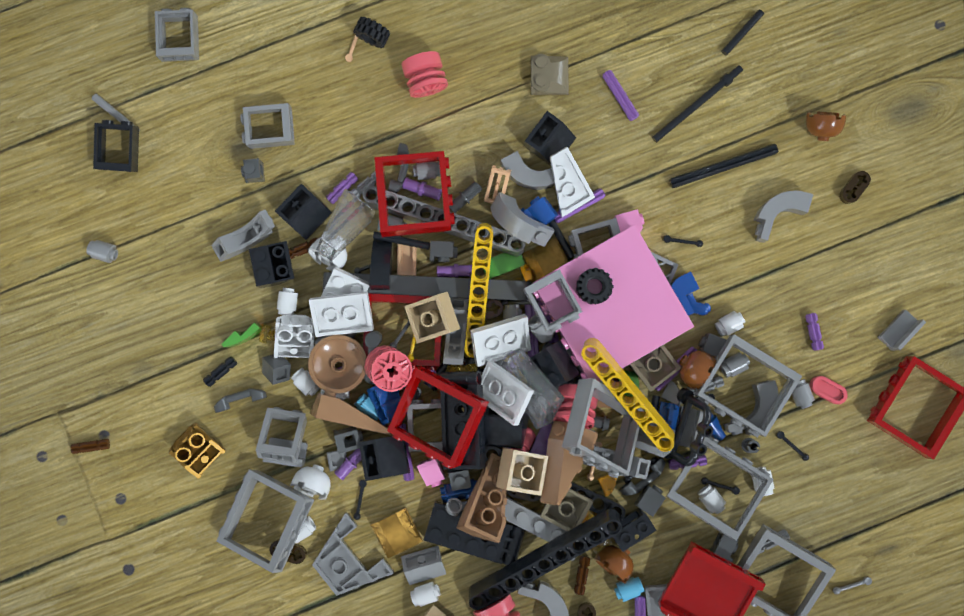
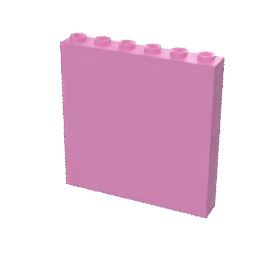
[532,225,694,382]

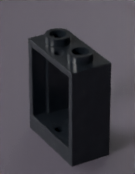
[93,120,139,172]
[612,507,657,552]

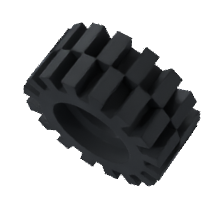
[353,17,390,48]
[576,268,614,305]

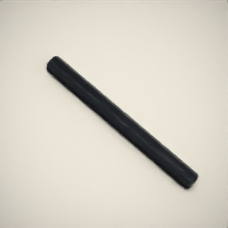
[669,144,779,188]

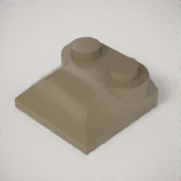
[531,54,569,95]
[629,345,681,392]
[540,488,593,531]

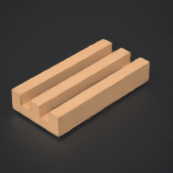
[484,165,511,204]

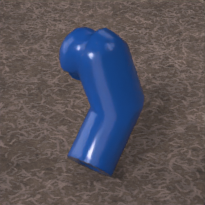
[686,293,711,316]

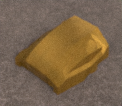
[522,238,569,281]
[169,423,226,479]
[370,507,423,558]

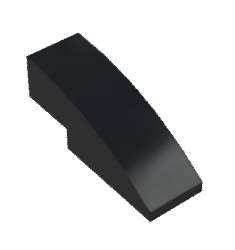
[369,239,393,290]

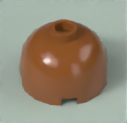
[806,111,847,141]
[679,351,716,390]
[594,545,634,584]

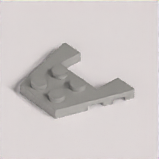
[312,513,394,596]

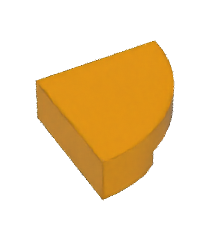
[520,264,535,282]
[597,474,617,497]

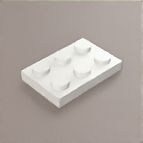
[311,266,369,318]
[309,291,374,337]
[470,314,531,367]
[481,361,534,426]

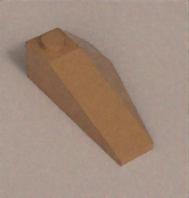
[310,391,391,435]
[540,421,598,506]
[456,453,507,543]

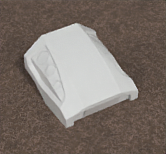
[274,314,315,358]

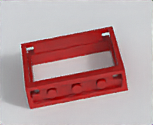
[374,151,455,237]
[363,293,442,370]
[867,356,964,460]
[387,366,489,469]

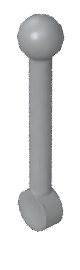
[833,577,872,595]

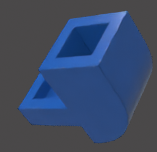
[670,272,700,316]

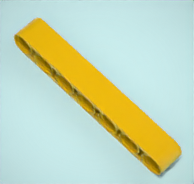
[465,223,493,358]
[581,338,675,452]

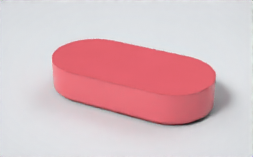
[809,376,848,404]

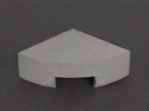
[661,381,681,407]
[327,450,347,472]

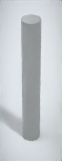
[92,94,140,131]

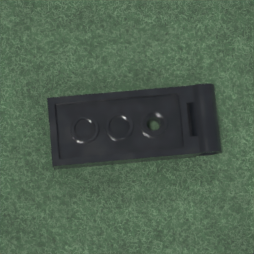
[440,371,486,469]
[424,501,526,565]

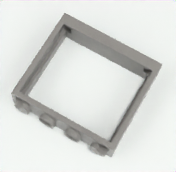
[694,334,802,438]
[562,378,644,478]
[665,437,774,541]
[216,469,315,573]
[737,524,836,616]

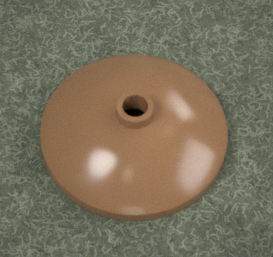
[308,335,367,394]

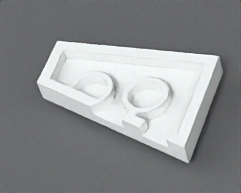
[550,147,595,217]

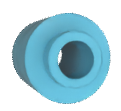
[614,577,645,602]

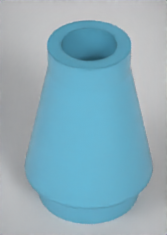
[354,393,378,421]

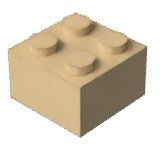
[404,292,460,344]
[496,448,548,496]

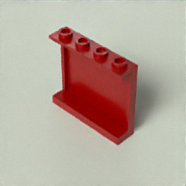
[658,541,766,616]

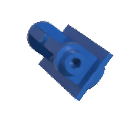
[659,402,680,430]
[440,478,477,503]

